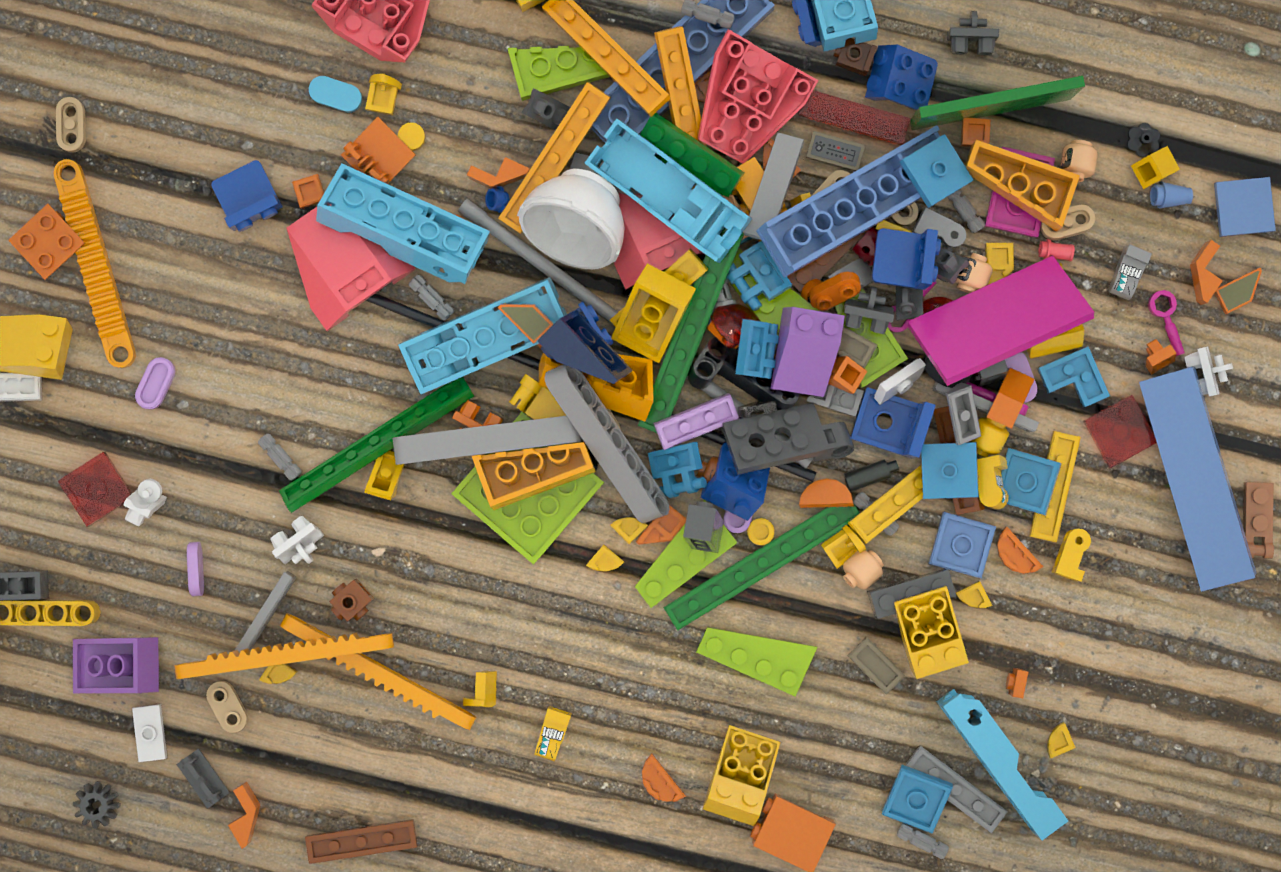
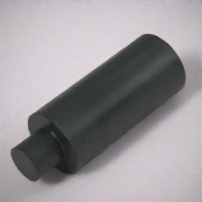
[844,459,899,492]

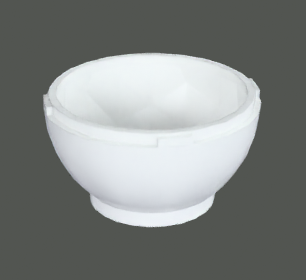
[517,169,625,270]

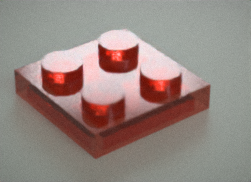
[1083,395,1157,468]
[58,452,132,527]

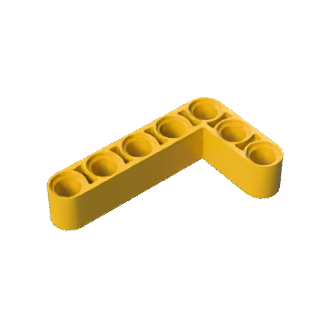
[0,600,101,626]

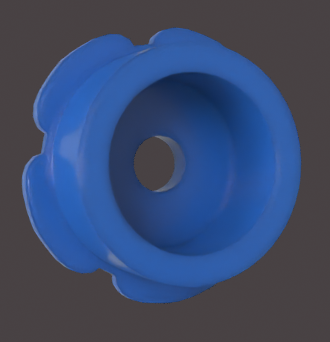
[485,186,509,213]

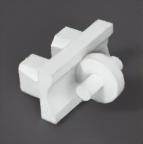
[1185,347,1233,397]
[124,479,167,526]
[271,516,324,564]

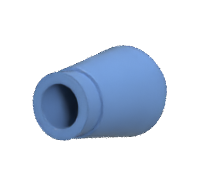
[1150,181,1193,209]

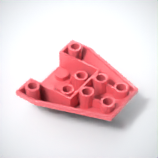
[312,0,430,63]
[697,29,819,164]
[614,193,704,290]
[286,204,416,331]

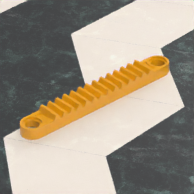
[53,159,136,368]
[280,613,477,730]
[174,633,394,679]

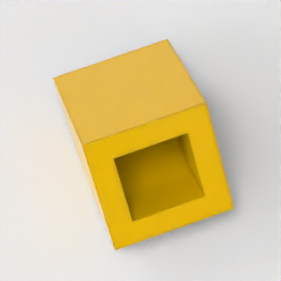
[1131,146,1180,189]

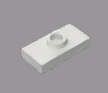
[874,358,926,405]
[0,373,42,401]
[132,704,167,762]

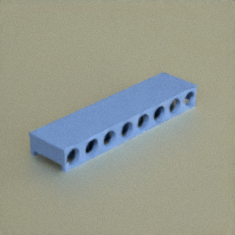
[591,0,775,143]
[756,125,940,278]
[1139,367,1256,592]

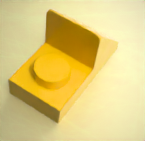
[364,451,405,500]

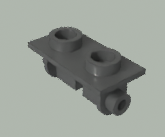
[896,286,923,321]
[176,748,230,809]

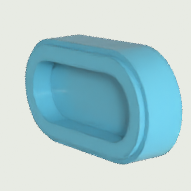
[309,76,362,113]

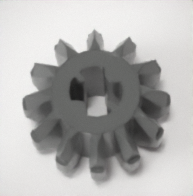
[73,781,121,829]

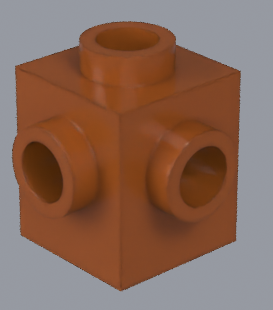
[329,579,375,622]

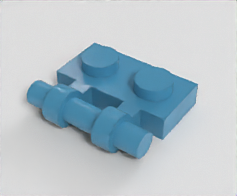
[727,240,792,311]
[735,319,779,379]
[648,442,707,498]

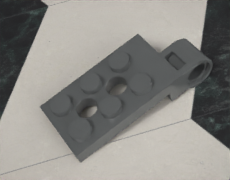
[722,402,854,475]

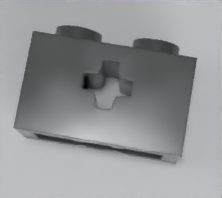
[0,570,49,600]

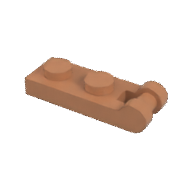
[1243,482,1274,559]

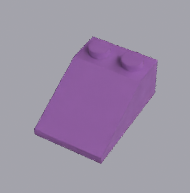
[771,307,845,397]
[73,637,159,693]

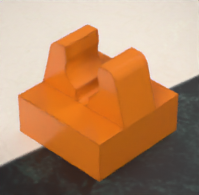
[1146,339,1176,375]

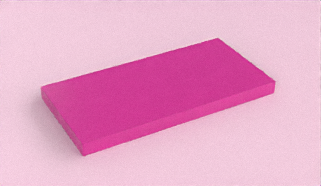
[908,256,1094,386]

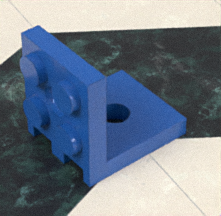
[850,387,936,459]

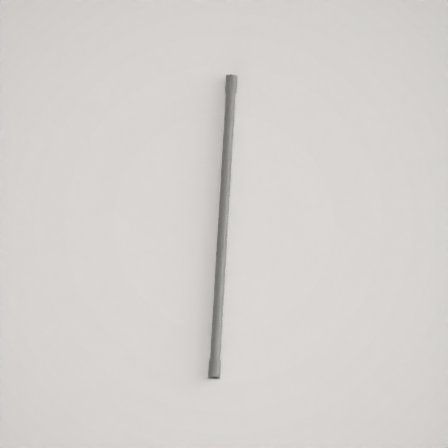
[458,198,813,469]

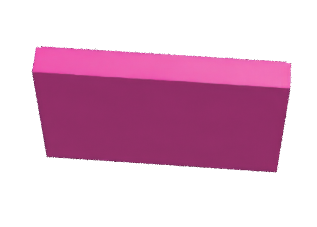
[984,147,1055,238]

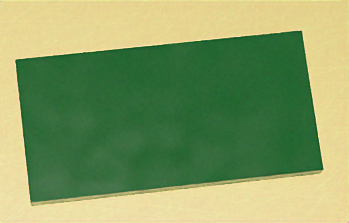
[910,76,1085,131]

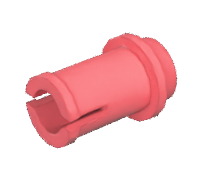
[1038,239,1075,262]

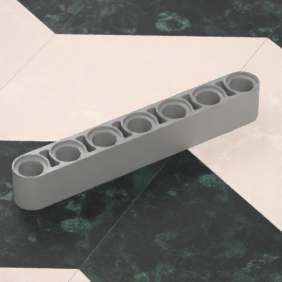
[545,364,669,523]
[392,416,583,465]

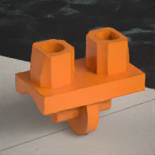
[452,400,503,429]

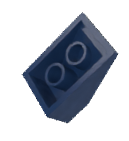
[538,310,633,384]

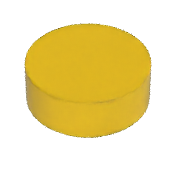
[398,123,426,151]
[747,518,774,545]

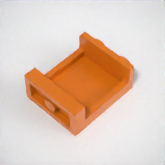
[750,793,836,872]

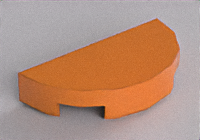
[799,478,854,508]
[997,527,1044,574]
[642,753,686,802]

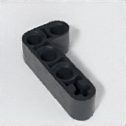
[688,337,799,411]

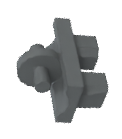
[947,11,999,55]
[522,88,571,130]
[934,247,970,284]
[844,286,894,334]

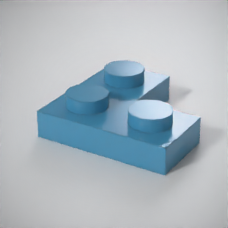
[1037,346,1110,407]

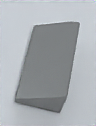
[946,383,981,445]

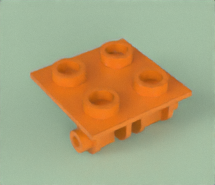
[341,117,416,184]
[8,204,85,280]

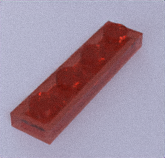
[799,90,911,145]

